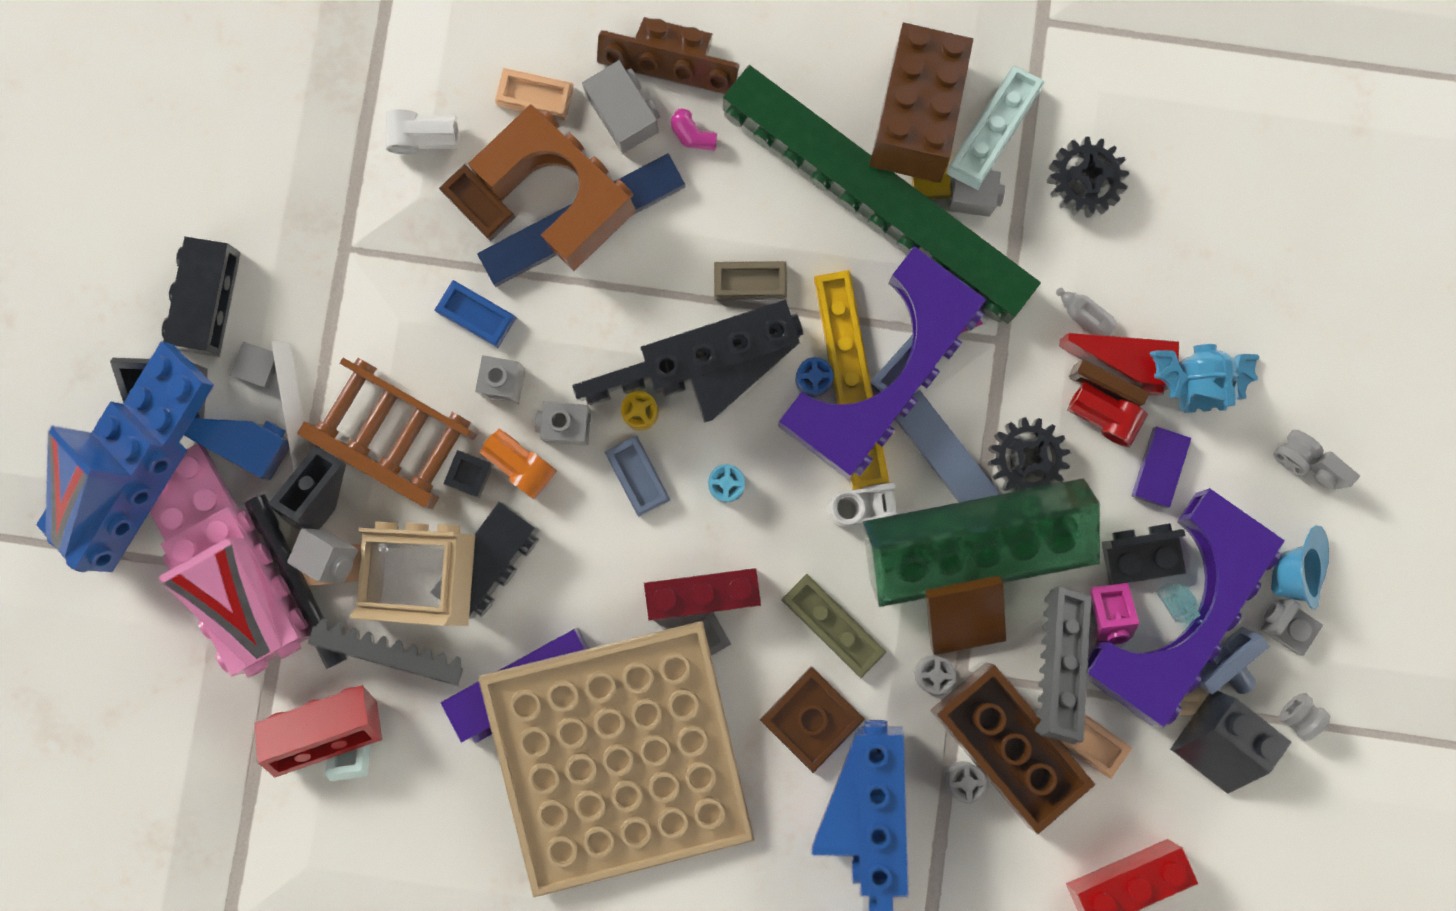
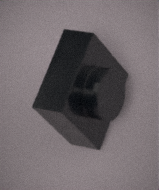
[443,450,494,498]

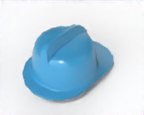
[1271,525,1329,609]

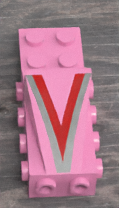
[150,443,311,678]

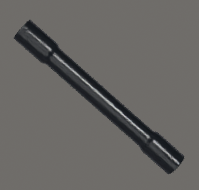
[244,494,347,669]

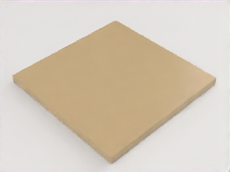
[478,621,755,898]

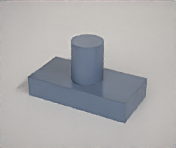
[1198,627,1270,695]

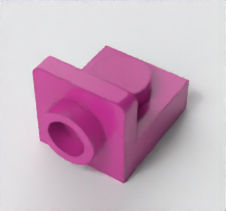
[1089,583,1139,645]

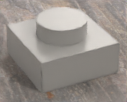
[1310,451,1360,490]

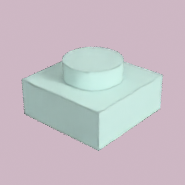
[325,744,371,781]

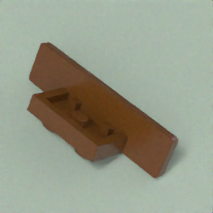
[597,17,740,94]

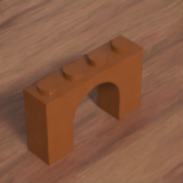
[468,104,636,271]

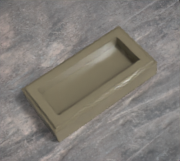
[714,261,787,300]

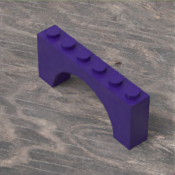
[778,246,986,479]
[1087,488,1285,728]

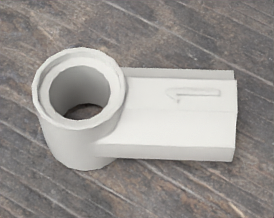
[385,109,459,155]

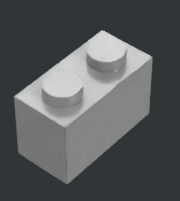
[582,60,660,154]

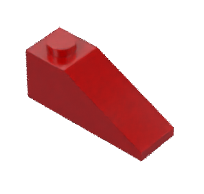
[1059,333,1180,396]

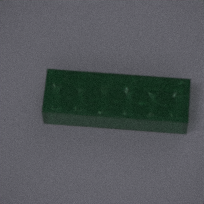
[863,478,1100,607]

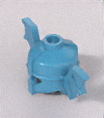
[1150,344,1259,413]

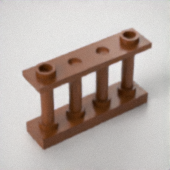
[297,357,477,510]

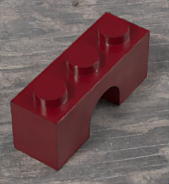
[644,568,761,621]

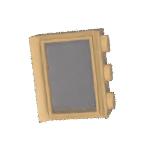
[349,521,475,626]

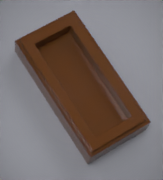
[439,164,516,241]
[1068,360,1150,407]

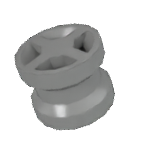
[1273,430,1324,476]
[914,655,956,695]
[1279,693,1331,741]
[945,761,987,803]

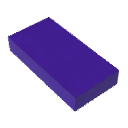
[1131,426,1192,508]

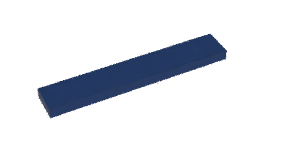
[477,153,686,288]

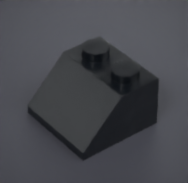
[1170,691,1292,794]

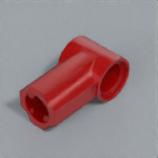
[1067,382,1148,448]

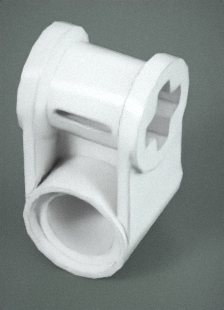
[827,483,901,526]

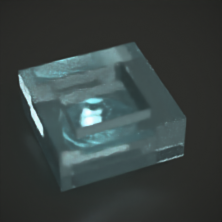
[1155,583,1200,623]

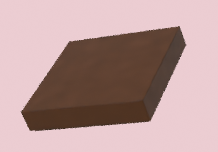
[925,576,1006,655]
[759,666,865,773]

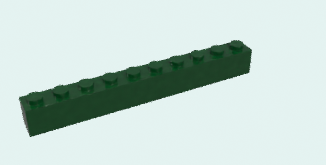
[722,64,1041,324]

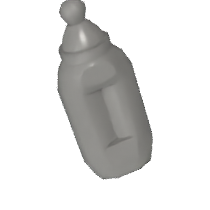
[1056,288,1118,336]

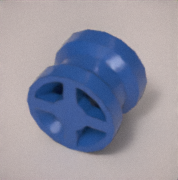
[795,357,833,398]

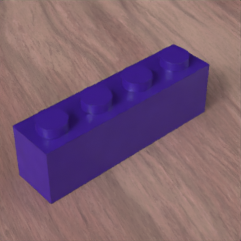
[440,628,589,744]

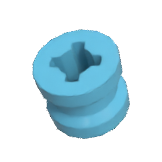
[708,464,745,503]

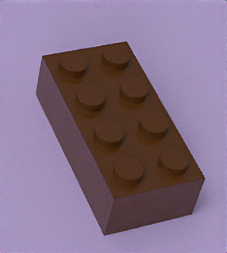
[869,22,974,183]
[930,662,1096,835]

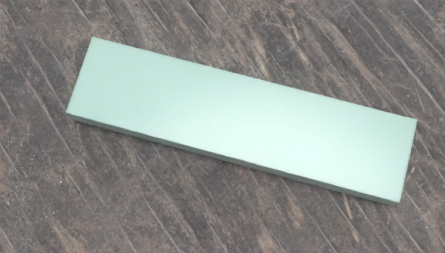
[946,65,1045,190]

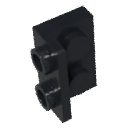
[1101,523,1186,585]

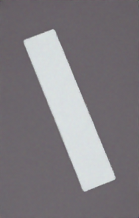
[271,341,309,471]

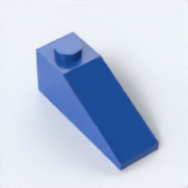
[184,418,289,480]

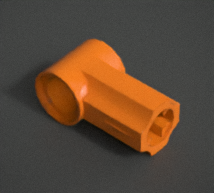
[479,429,557,499]

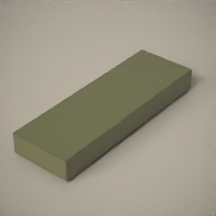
[781,574,887,678]

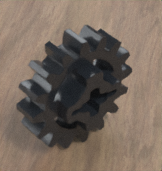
[1047,136,1129,218]
[987,417,1070,498]

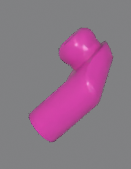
[671,108,718,151]

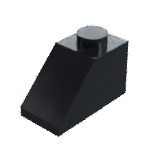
[268,445,346,531]

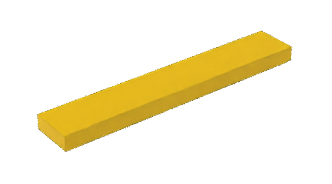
[814,270,890,490]

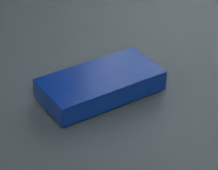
[434,280,517,348]

